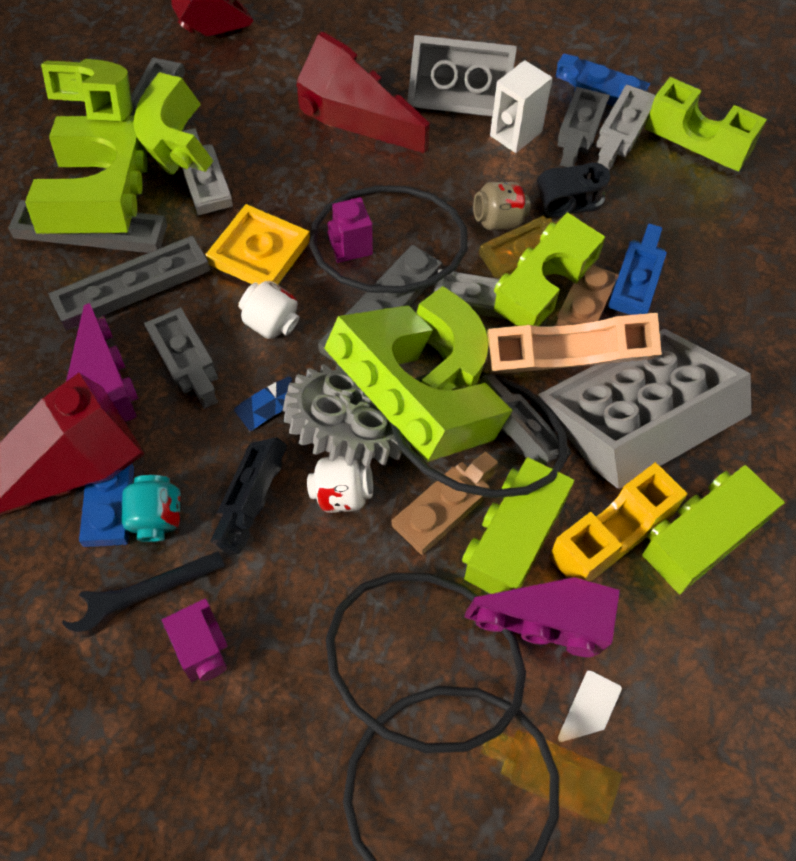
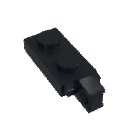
[210,437,288,555]

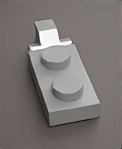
[596,84,656,170]
[182,128,233,215]

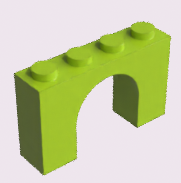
[25,116,148,234]
[324,305,513,462]

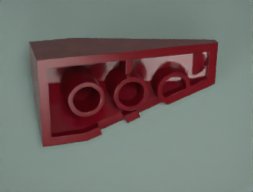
[172,0,254,37]
[297,31,430,153]
[0,373,145,516]

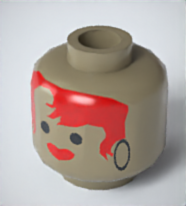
[473,182,531,231]

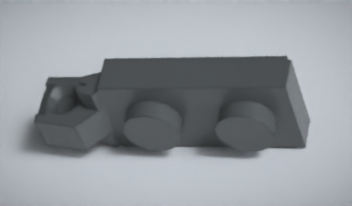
[557,87,609,167]
[144,307,219,409]
[477,374,572,467]

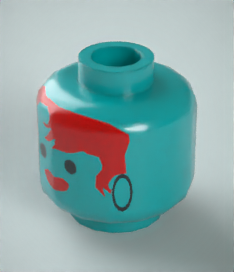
[122,475,180,542]

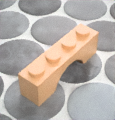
[487,313,662,374]

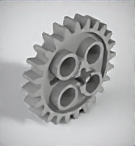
[283,363,411,467]

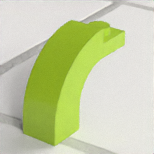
[41,59,133,121]
[134,72,214,175]
[417,286,488,391]

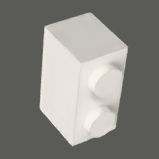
[490,60,553,153]

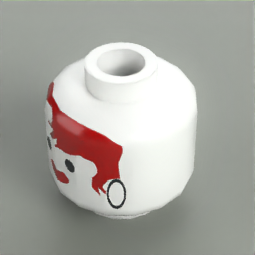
[239,280,300,339]
[307,456,373,513]

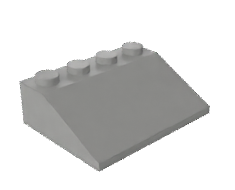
[538,329,751,489]

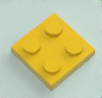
[205,204,310,285]

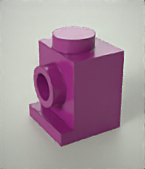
[327,197,373,263]
[161,598,228,682]

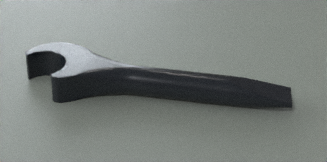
[62,551,225,638]

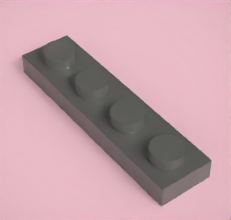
[8,200,168,253]
[48,235,210,331]
[318,245,442,363]

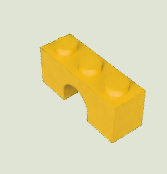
[549,462,688,582]

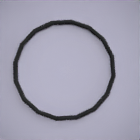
[309,185,468,294]
[389,372,567,498]
[325,572,526,753]
[343,686,559,861]

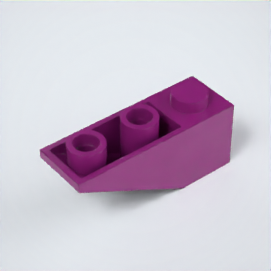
[66,303,139,422]
[464,577,620,657]

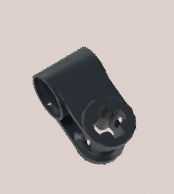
[536,163,611,217]

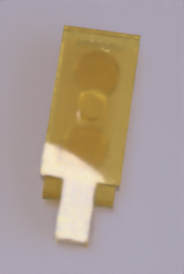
[479,213,576,279]
[481,730,623,825]

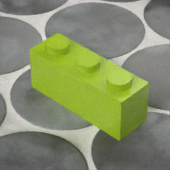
[462,457,575,594]
[642,465,785,595]

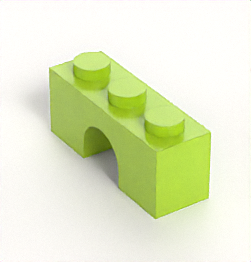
[645,77,767,172]
[494,212,605,326]

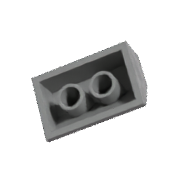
[407,35,517,116]

